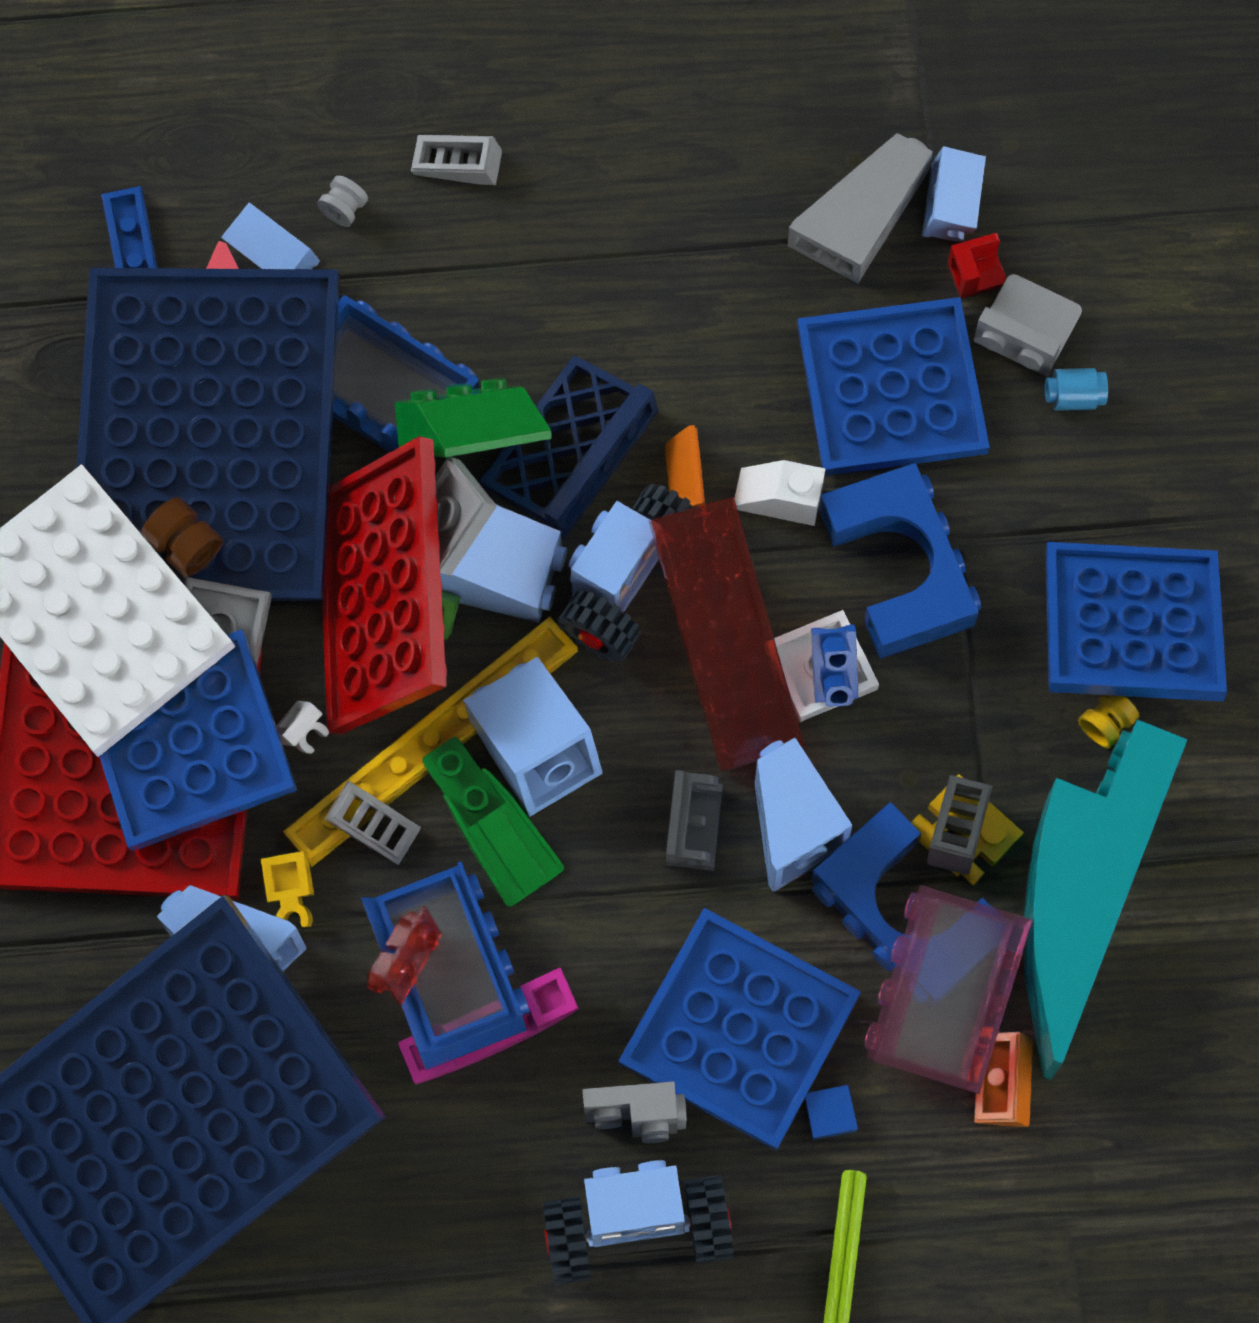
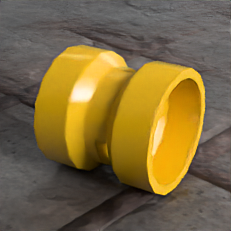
[1078,695,1140,749]

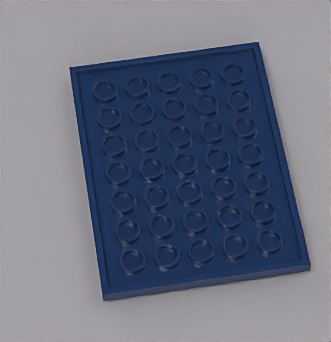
[77,268,340,602]
[0,895,386,1323]

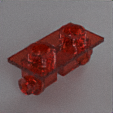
[366,906,442,1005]

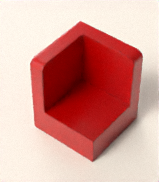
[947,233,1006,299]

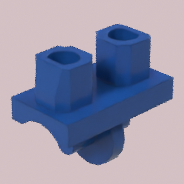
[811,624,858,707]

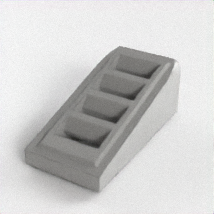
[411,135,502,185]
[323,781,421,865]

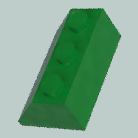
[394,378,552,457]

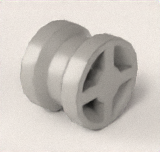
[317,176,368,227]

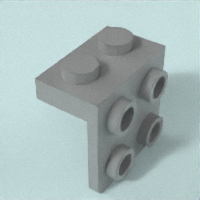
[974,274,1082,377]

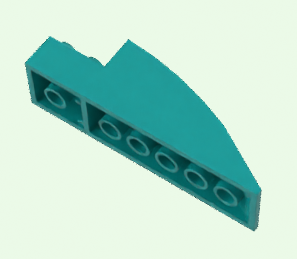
[1023,720,1188,1081]

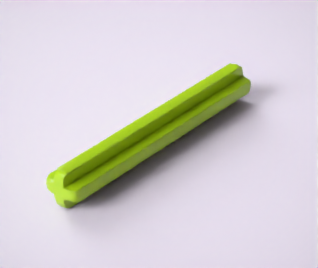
[823,1170,867,1323]

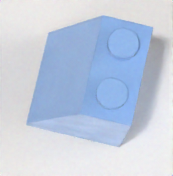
[440,505,567,623]
[463,657,603,817]
[755,738,852,892]
[157,885,307,971]

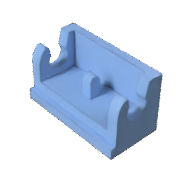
[922,146,986,241]
[221,203,320,269]

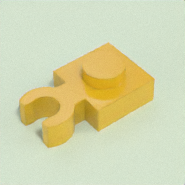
[261,851,314,928]

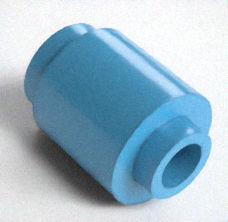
[1045,368,1108,411]

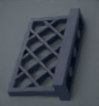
[479,355,659,539]

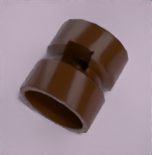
[141,497,223,578]

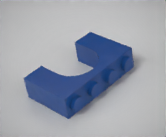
[818,463,982,659]
[811,802,1013,1009]

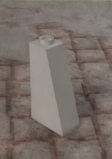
[787,133,933,283]

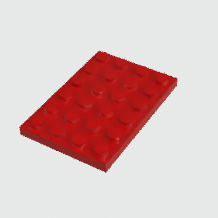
[322,436,447,735]

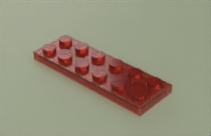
[649,497,805,771]

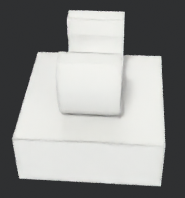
[276,701,329,754]

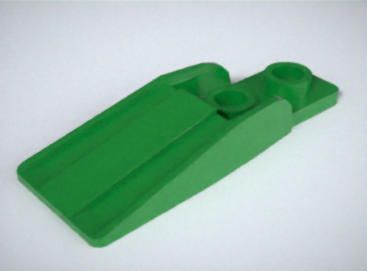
[423,737,564,907]

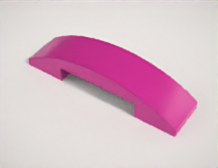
[398,968,579,1085]

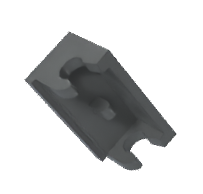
[666,770,723,871]

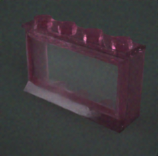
[865,885,1032,1094]

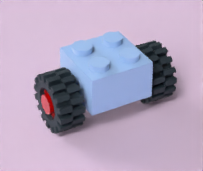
[558,484,711,663]
[543,1160,734,1285]

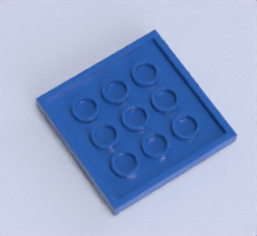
[797,297,990,476]
[1045,542,1227,702]
[99,629,297,852]
[618,908,861,1151]

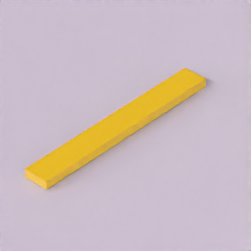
[283,617,578,867]

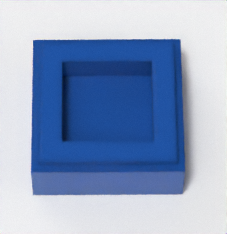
[804,1085,858,1140]

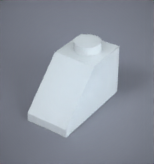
[732,460,825,526]

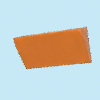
[665,425,705,514]
[974,1032,1033,1127]

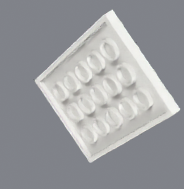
[0,464,236,757]

